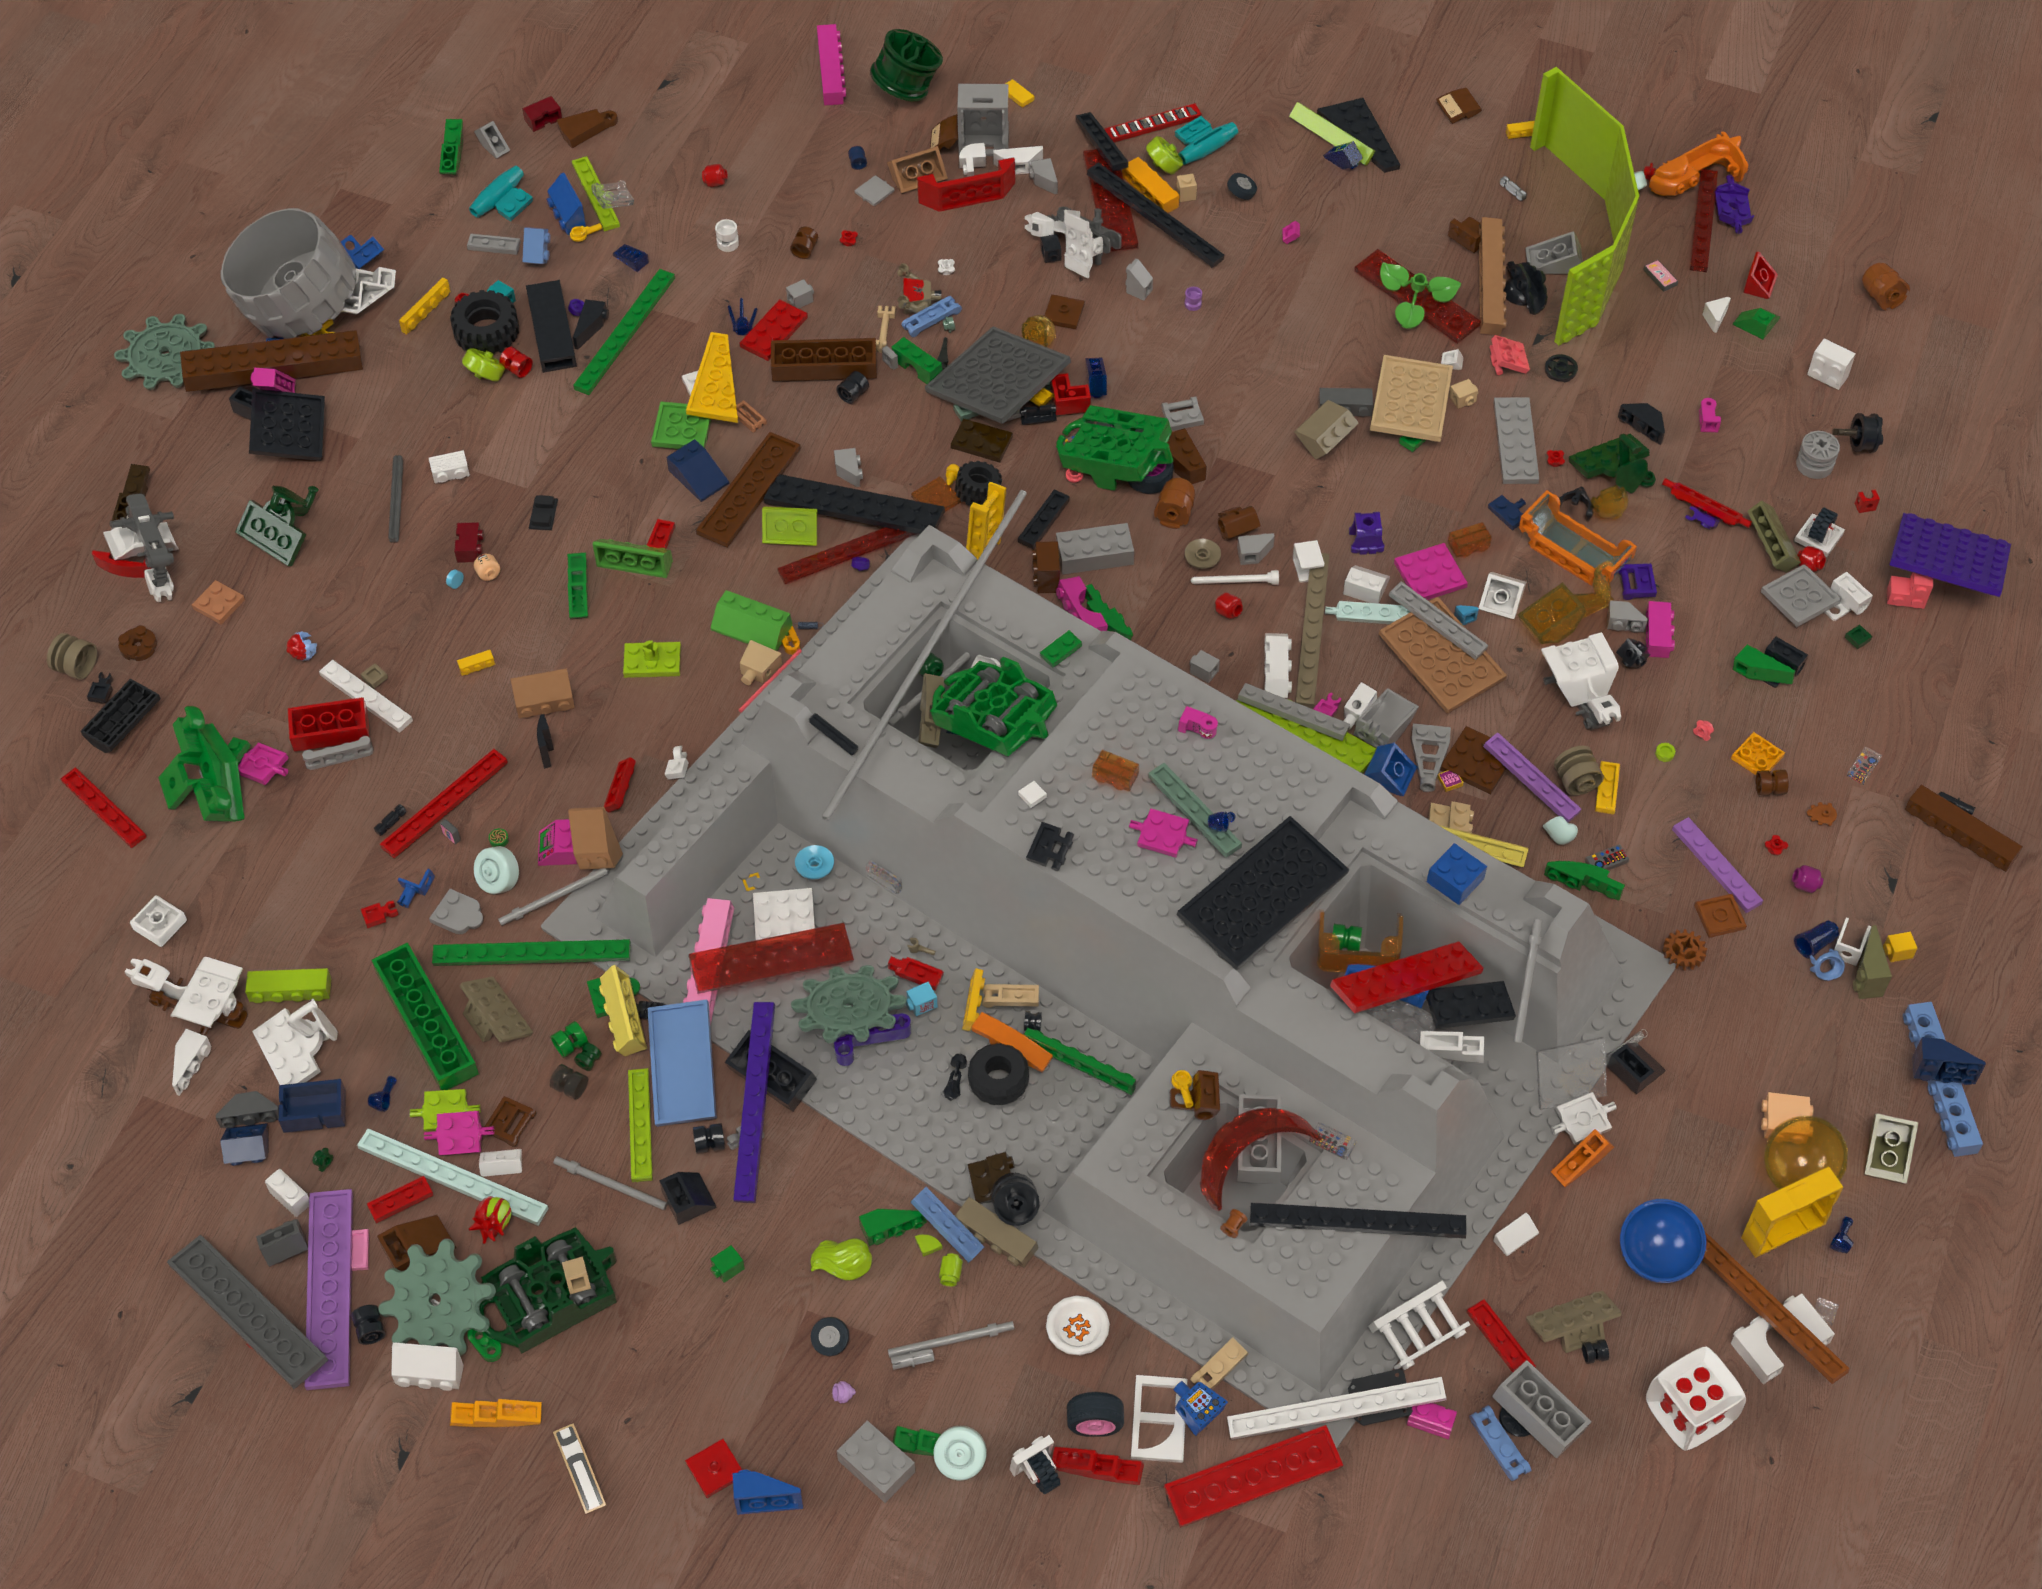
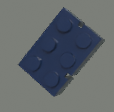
[279,1079,346,1133]

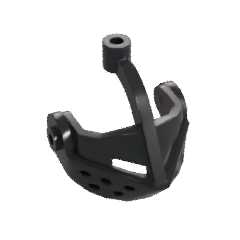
[1559,487,1594,521]

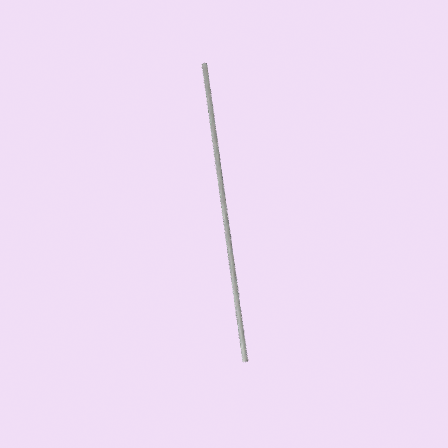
[821,490,1027,821]

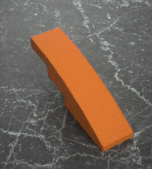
[971,1012,1053,1073]

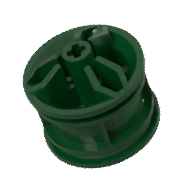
[870,29,943,101]

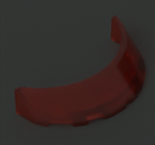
[1200,1108,1323,1211]

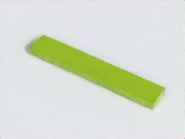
[1289,102,1375,165]
[572,156,620,232]
[628,1068,653,1182]

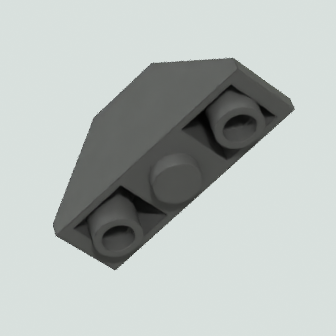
[216,1091,279,1128]

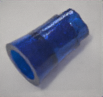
[1794,920,1839,959]

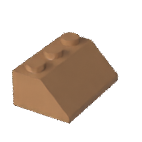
[887,146,948,193]
[511,669,575,718]

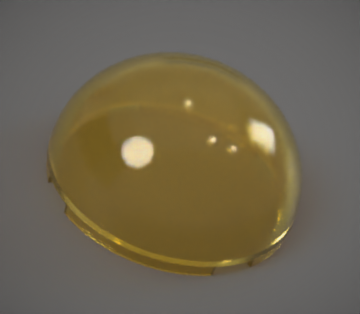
[1763,1115,1848,1189]

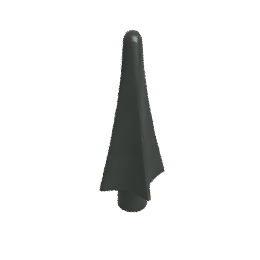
[937,337,949,371]

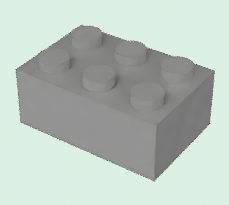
[837,1421,915,1503]

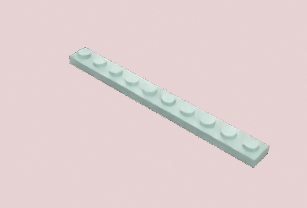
[357,1129,548,1226]

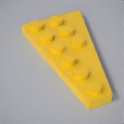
[686,332,738,423]

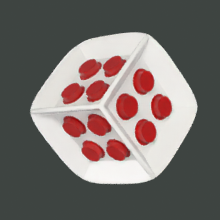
[1646,1346,1746,1451]

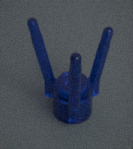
[728,298,758,335]

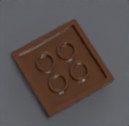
[1440,726,1507,795]

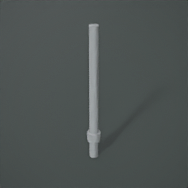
[888,652,971,727]
[498,868,608,926]
[1514,918,1543,1043]
[553,1156,667,1210]
[888,1321,1014,1358]

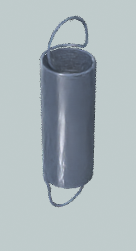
[794,622,824,629]

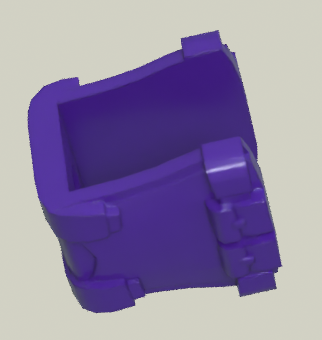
[1349,512,1385,555]

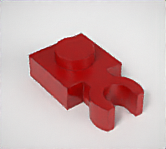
[361,901,399,929]

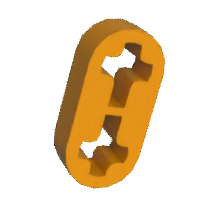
[782,626,800,655]

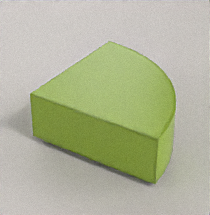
[915,1234,942,1257]

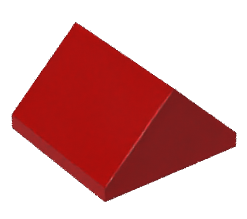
[1743,251,1778,299]

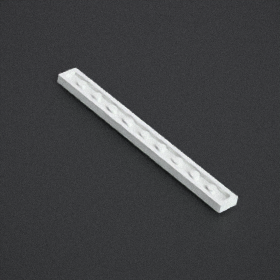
[1227,1377,1446,1440]

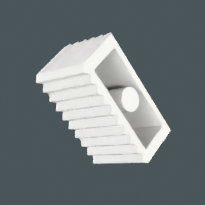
[429,450,470,484]
[265,1169,309,1217]

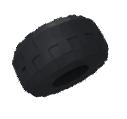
[968,1043,1029,1105]

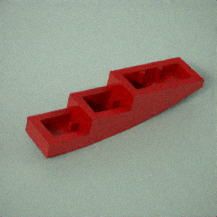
[1052,1447,1144,1485]

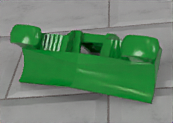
[158,706,245,822]

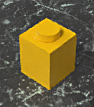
[1883,931,1917,962]

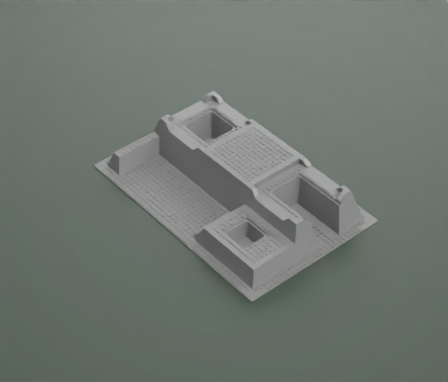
[541,525,1676,1449]

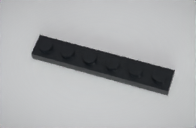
[1075,112,1128,171]

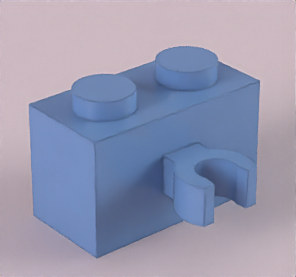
[522,227,550,264]

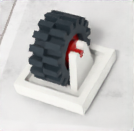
[1794,507,1845,557]
[1009,1435,1061,1494]

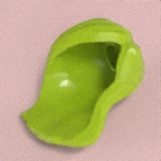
[811,1239,872,1280]

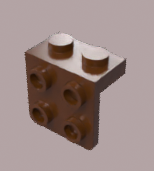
[1448,217,1481,253]

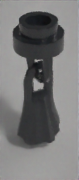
[942,1054,967,1101]

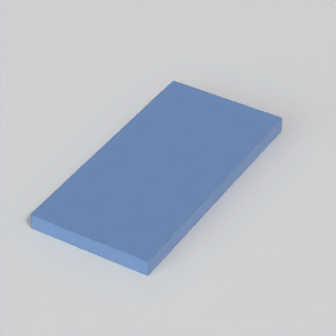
[647,999,717,1127]

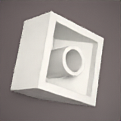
[1343,565,1390,604]
[1479,572,1527,619]

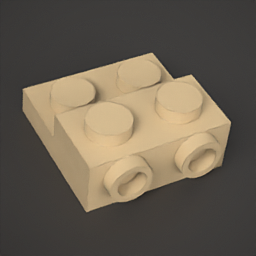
[1428,801,1474,833]

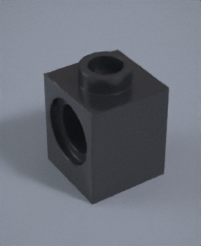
[1040,234,1061,263]

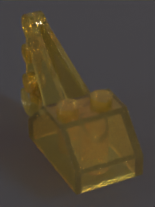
[1517,561,1614,644]

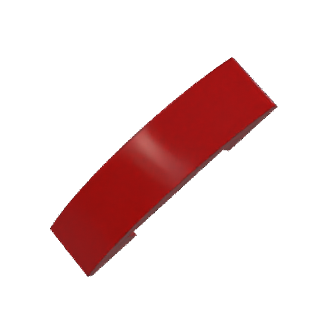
[92,550,151,578]

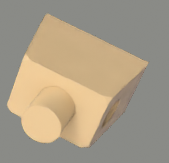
[740,640,782,685]

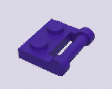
[1618,563,1657,600]

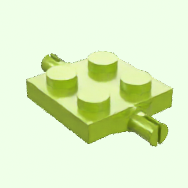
[410,1089,481,1132]

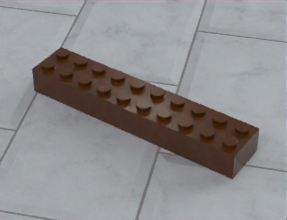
[180,330,363,392]

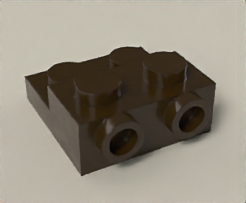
[968,1152,1015,1204]

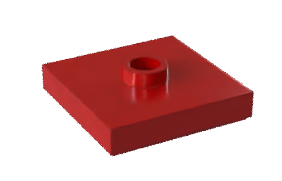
[685,1439,742,1498]

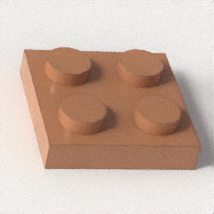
[192,580,245,625]

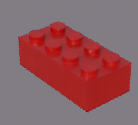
[288,697,370,752]

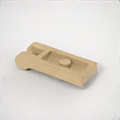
[982,984,1039,1008]
[1190,1337,1249,1390]

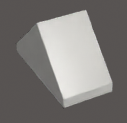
[1702,297,1731,333]

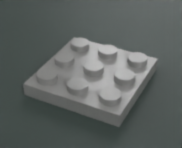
[1761,565,1841,627]

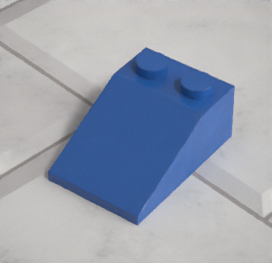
[733,1470,803,1515]

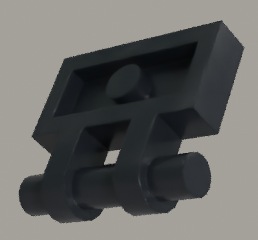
[1026,822,1074,871]

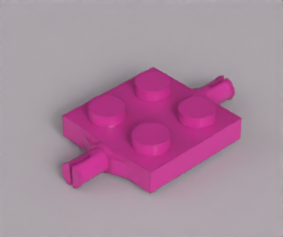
[238,742,289,785]
[1129,808,1198,858]
[424,1111,495,1156]

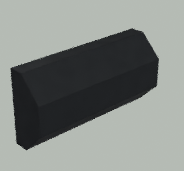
[81,679,161,753]

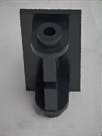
[1020,404,1057,425]

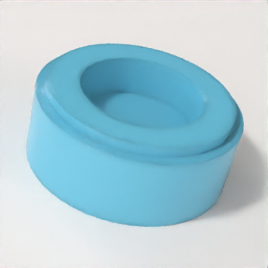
[446,569,464,589]

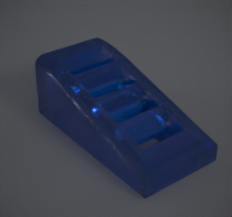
[613,244,649,272]

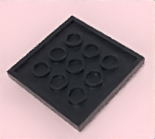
[249,388,325,461]

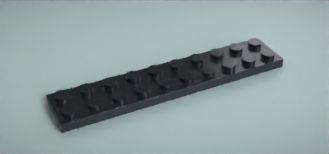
[764,474,945,534]

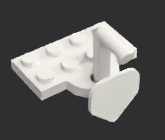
[252,999,338,1085]

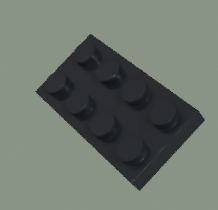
[1426,981,1516,1029]

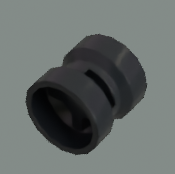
[1582,1339,1609,1364]

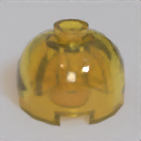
[1022,315,1056,347]
[1591,486,1629,520]

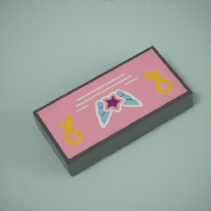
[1643,260,1678,292]

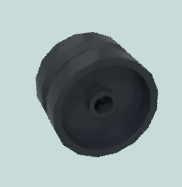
[991,1172,1040,1226]

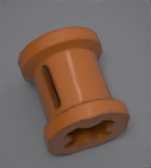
[1220,1209,1248,1238]

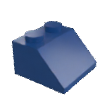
[1364,743,1417,796]

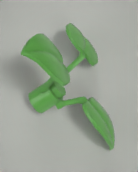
[1380,262,1461,329]

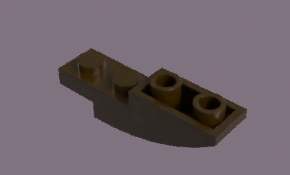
[111,464,150,521]

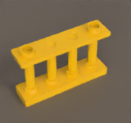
[966,482,1006,559]

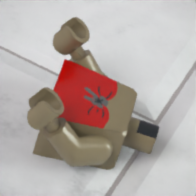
[897,263,942,314]

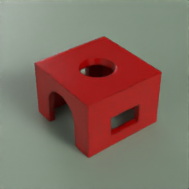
[1855,489,1880,513]

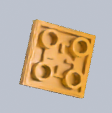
[1731,732,1785,775]

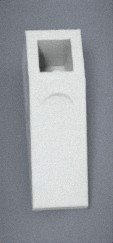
[172,1029,211,1096]

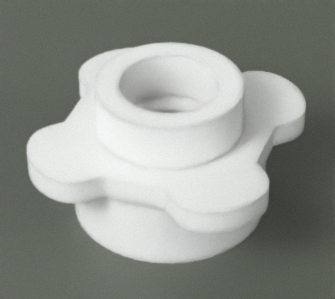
[938,259,955,275]

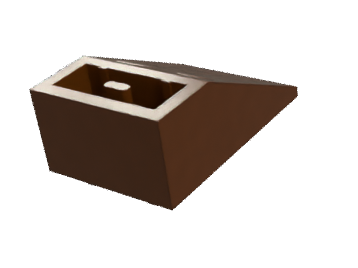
[377,1215,456,1271]

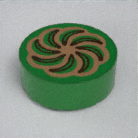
[489,828,509,847]

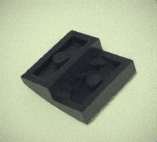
[537,714,554,769]

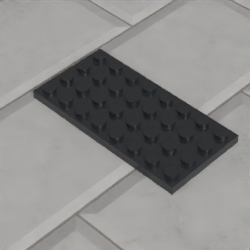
[1177,816,1350,970]

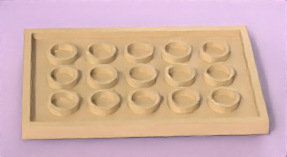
[1370,355,1453,442]

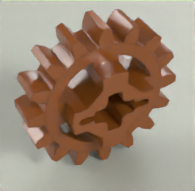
[1662,929,1707,971]

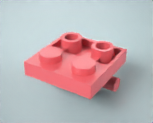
[1490,335,1530,375]

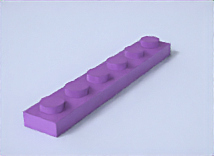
[1483,733,1582,823]
[1672,817,1763,913]

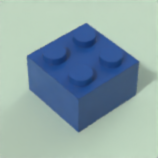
[1426,843,1487,905]

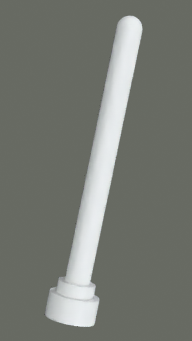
[1191,570,1279,585]

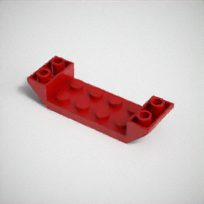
[917,157,1015,212]

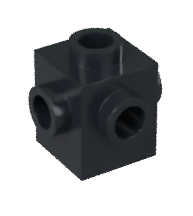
[1616,638,1650,668]

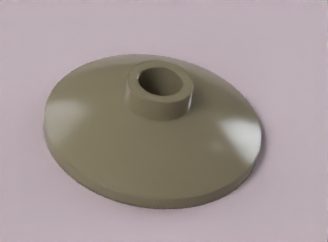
[1185,539,1221,569]

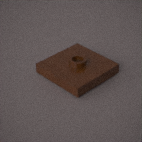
[1043,294,1085,329]

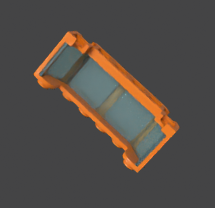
[1519,490,1637,586]

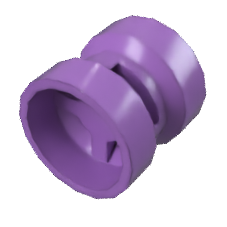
[1185,286,1202,311]

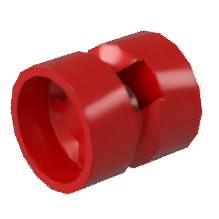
[499,346,533,378]

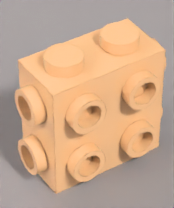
[1761,1092,1813,1144]

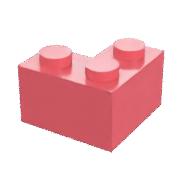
[1887,572,1933,609]

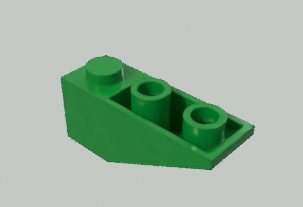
[1733,644,1795,684]
[859,1209,927,1246]

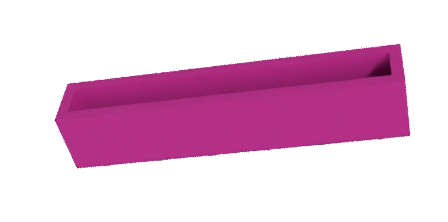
[817,24,846,106]

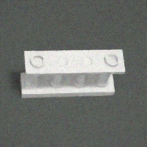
[1368,1280,1470,1370]

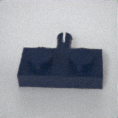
[1488,495,1526,531]

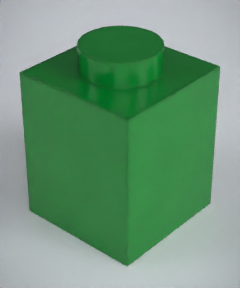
[710,1245,745,1283]

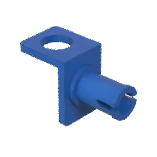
[397,869,435,908]

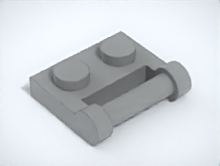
[1161,396,1204,431]

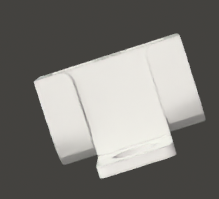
[1824,572,1873,621]

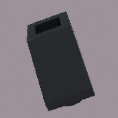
[1618,403,1665,445]

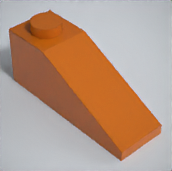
[1551,1129,1614,1187]

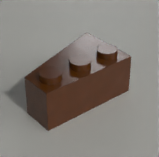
[1167,428,1207,484]

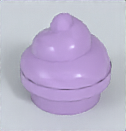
[832,1381,856,1403]

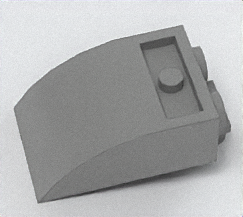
[1354,688,1419,748]

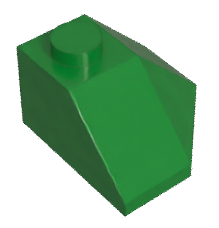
[1733,308,1780,340]

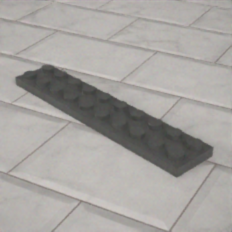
[167,1234,328,1389]

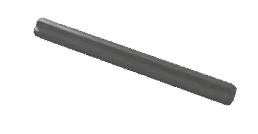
[388,455,403,542]

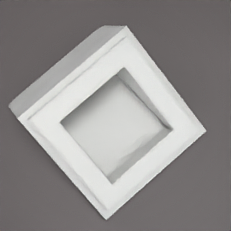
[1441,349,1463,370]

